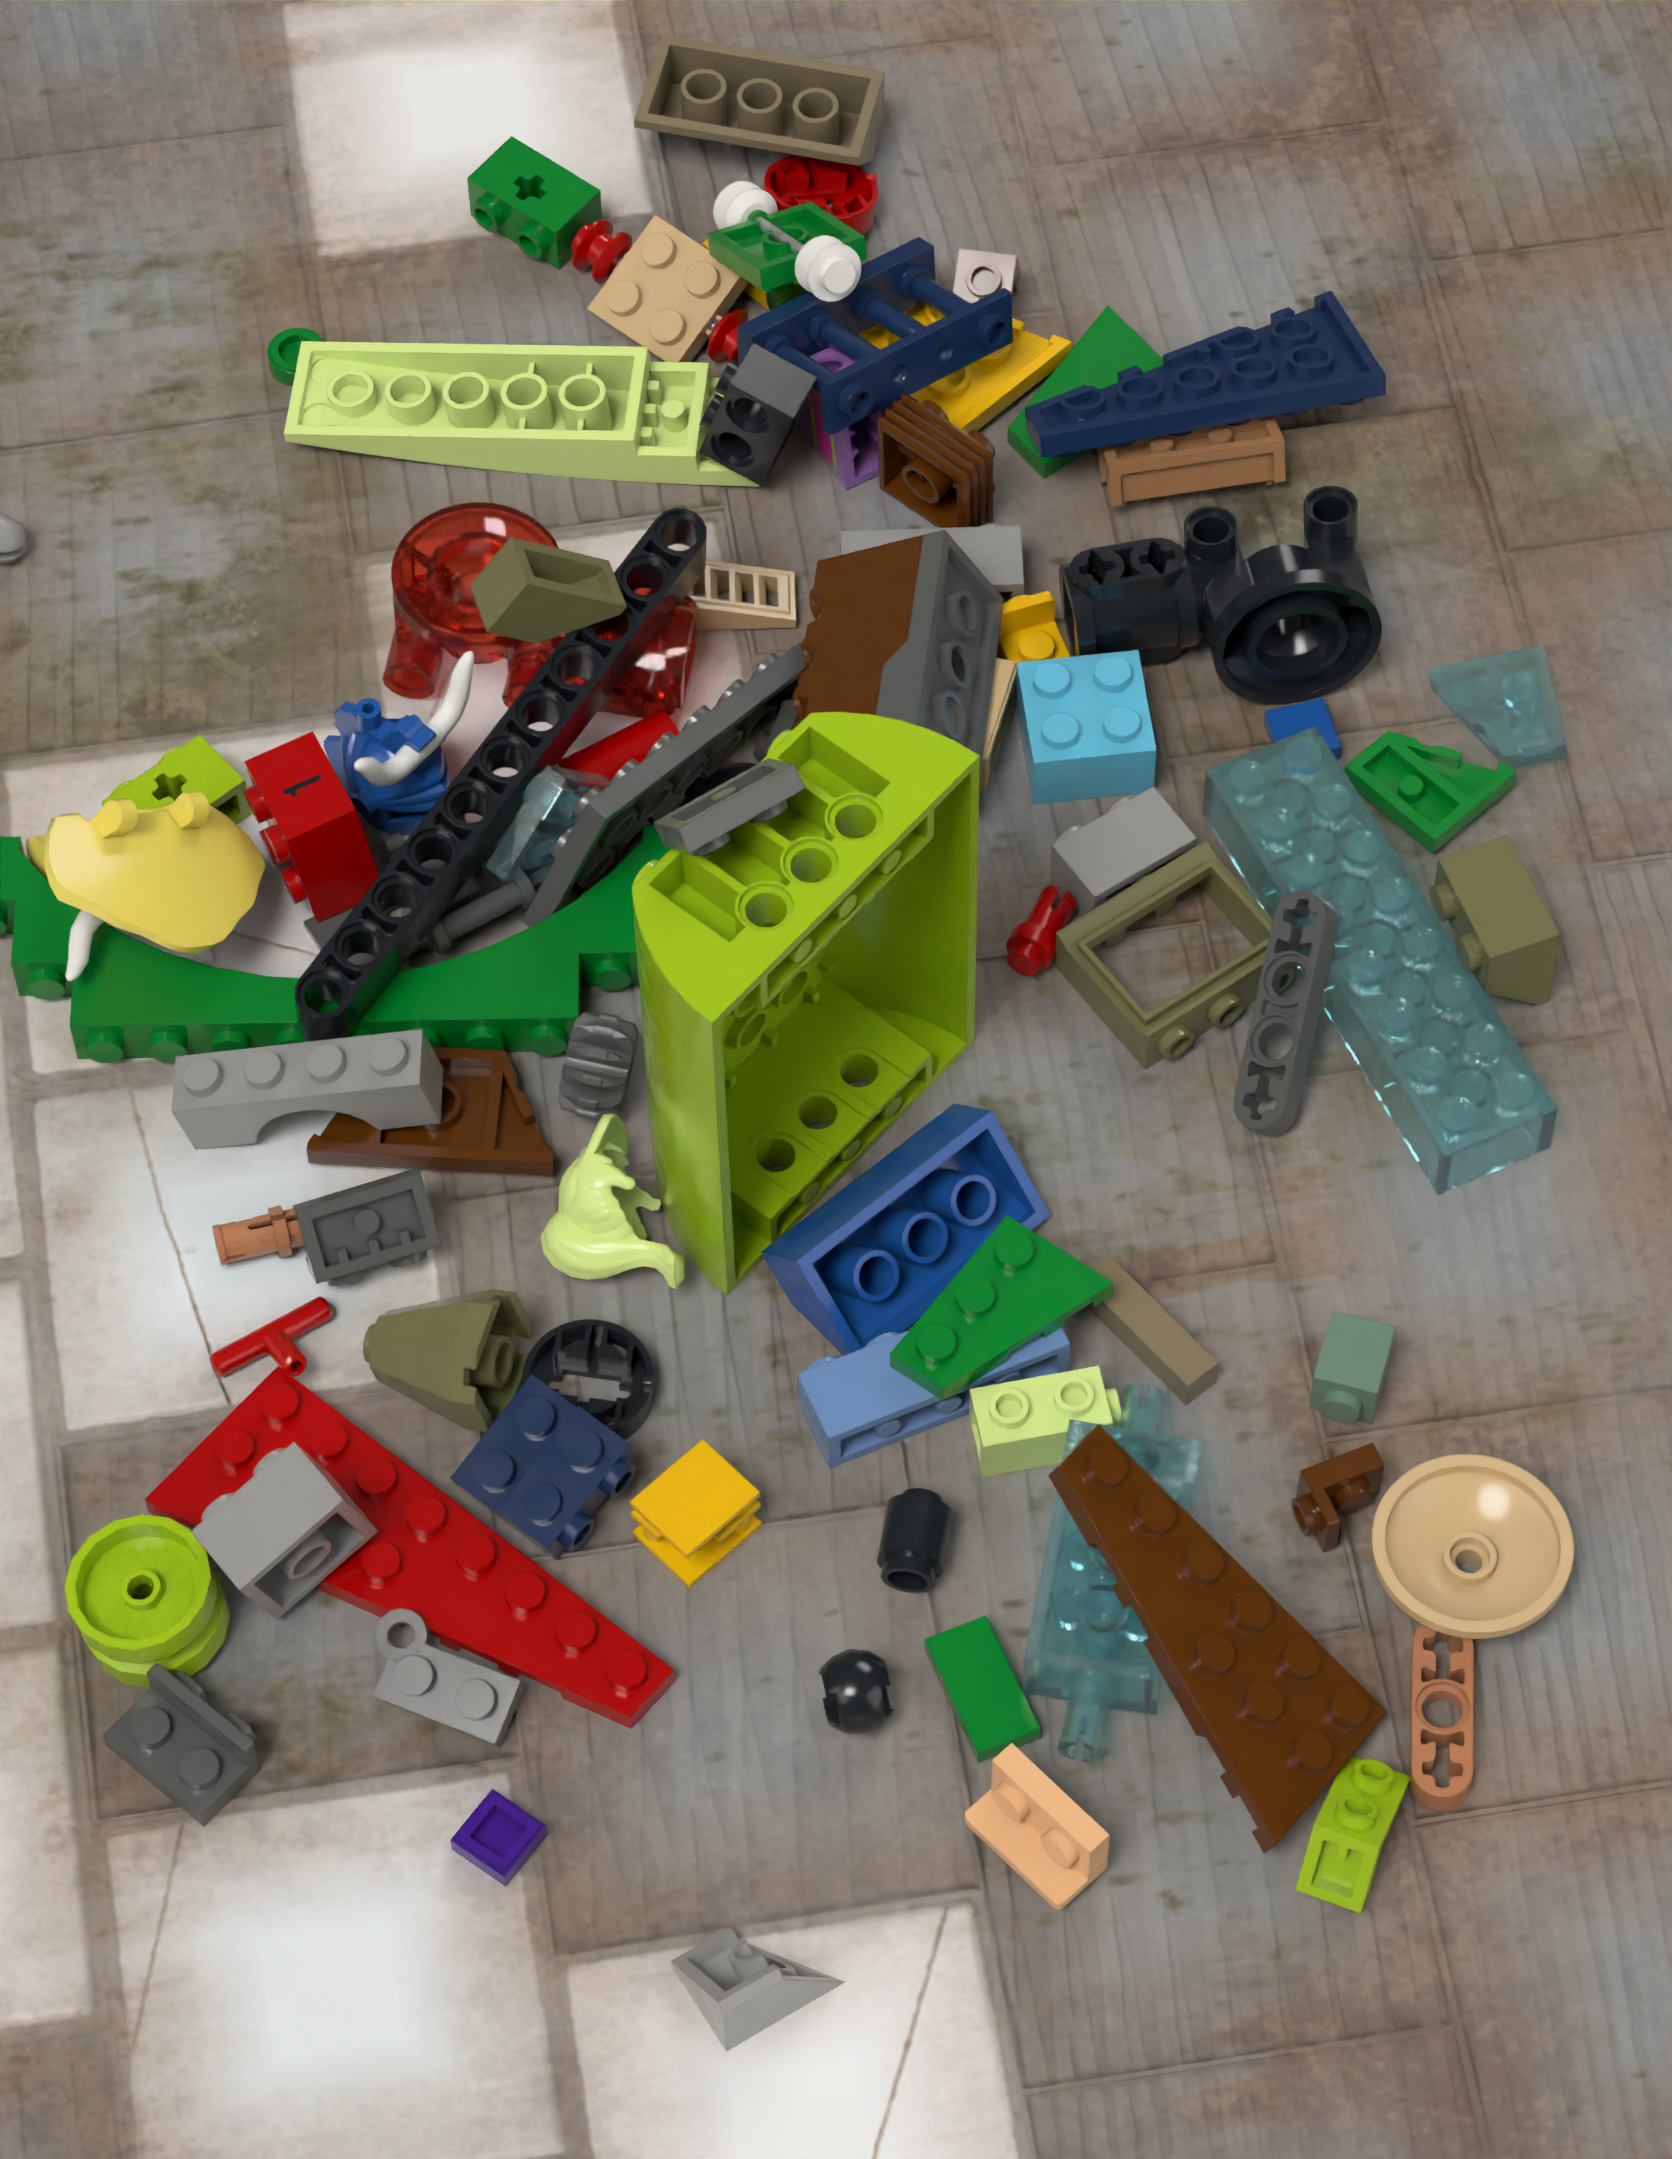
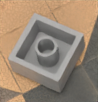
[191,1442,378,1620]

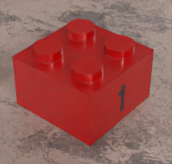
[243,731,379,923]

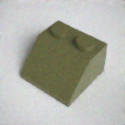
[1429,835,1560,1005]

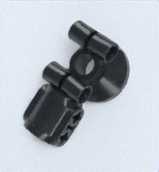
[1059,486,1382,704]

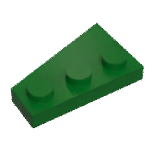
[1007,305,1163,479]

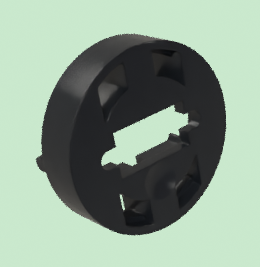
[522,1319,655,1440]

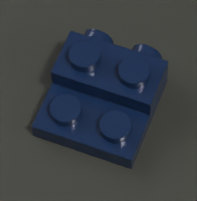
[450,1374,638,1560]

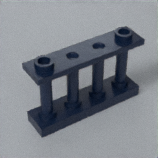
[736,237,1013,435]

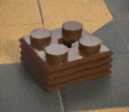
[877,394,995,528]

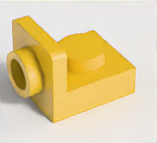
[997,591,1070,666]

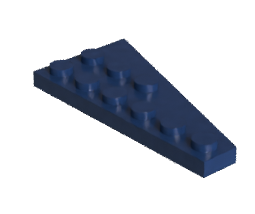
[1025,291,1386,458]

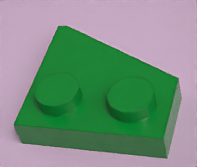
[1343,731,1517,853]

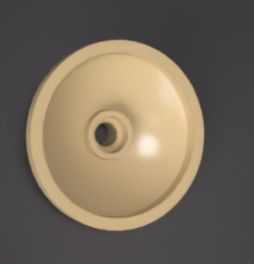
[1371,1454,1574,1639]

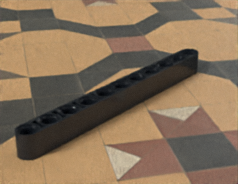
[295,508,707,1042]

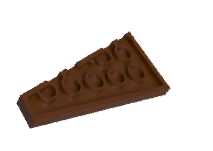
[1048,1424,1387,1853]

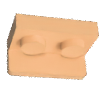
[964,1743,1110,1910]

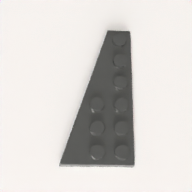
[522,643,808,927]

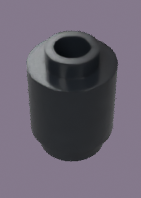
[877,1488,953,1593]

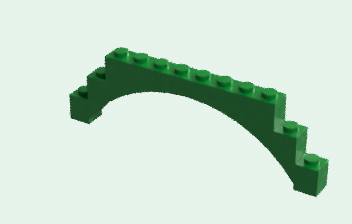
[0,826,671,1063]

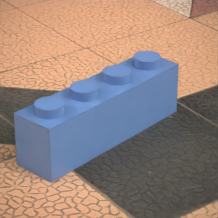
[797,1328,1070,1469]

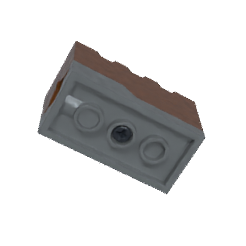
[791,529,1004,770]

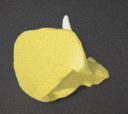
[26,791,266,981]

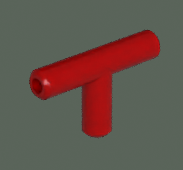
[209,1296,333,1377]

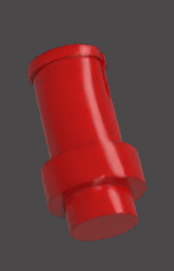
[1006,885,1078,976]

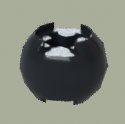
[819,1649,894,1734]

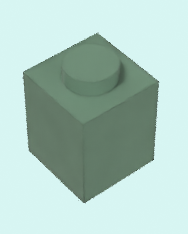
[1309,1310,1396,1424]

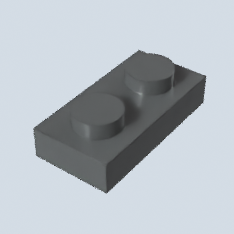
[653,758,805,856]

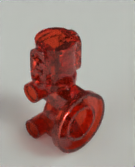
[382,502,699,718]

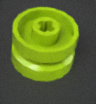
[64,1514,230,1688]

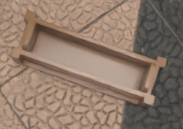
[1098,415,1286,507]

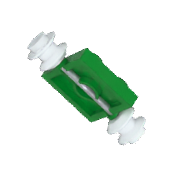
[707,181,867,302]

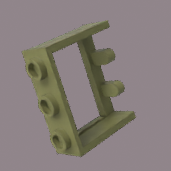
[1055,840,1298,1070]

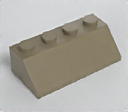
[634,34,885,166]

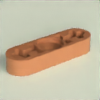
[1409,1624,1474,1811]

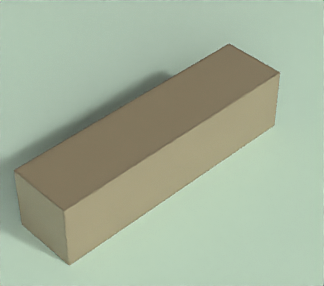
[1087,1254,1218,1406]

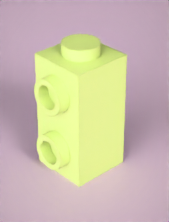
[969,1366,1122,1477]

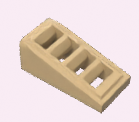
[675,560,797,631]
[979,658,1017,794]

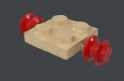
[571,215,748,363]

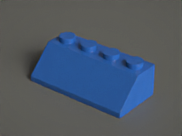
[761,1103,1051,1356]

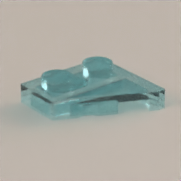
[1428,645,1568,769]
[485,765,611,881]

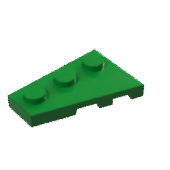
[890,1215,1113,1401]

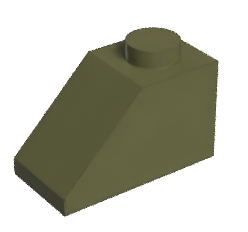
[470,537,627,644]

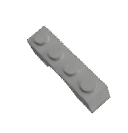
[171,1029,443,1150]

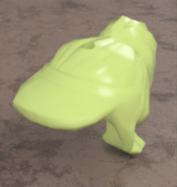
[541,1113,685,1289]

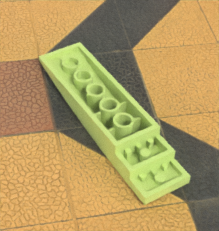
[284,341,760,487]

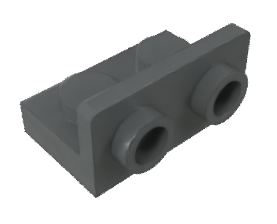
[292,1168,441,1286]
[103,1663,260,1827]

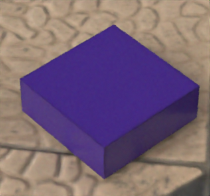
[450,1789,548,1887]

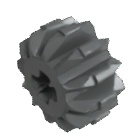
[558,1012,639,1120]

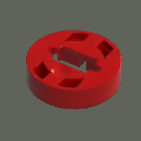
[762,155,879,235]

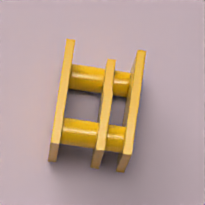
[629,1439,762,1589]

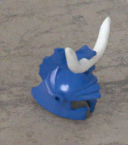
[324,651,475,835]

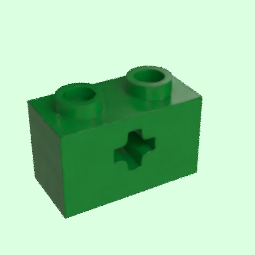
[467,136,602,270]

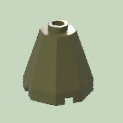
[363,1289,530,1432]

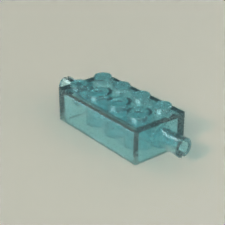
[1023,1383,1202,1761]

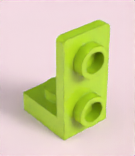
[1295,1755,1410,1914]

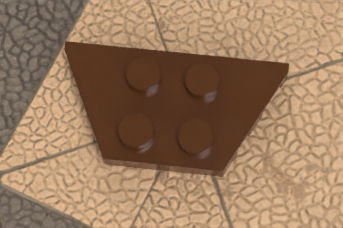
[307,1047,555,1176]

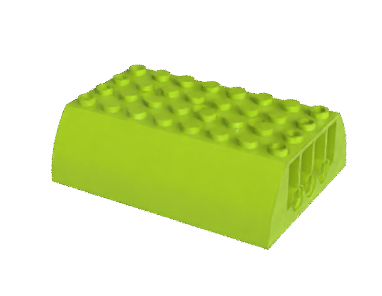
[632,712,980,1295]

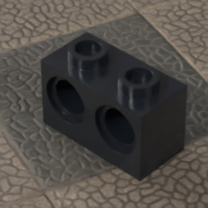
[699,343,817,486]

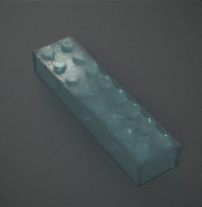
[1202,726,1558,1195]

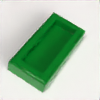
[924,1615,1041,1763]

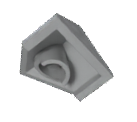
[671,1927,845,2051]

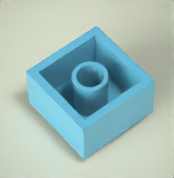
[1016,650,1157,805]

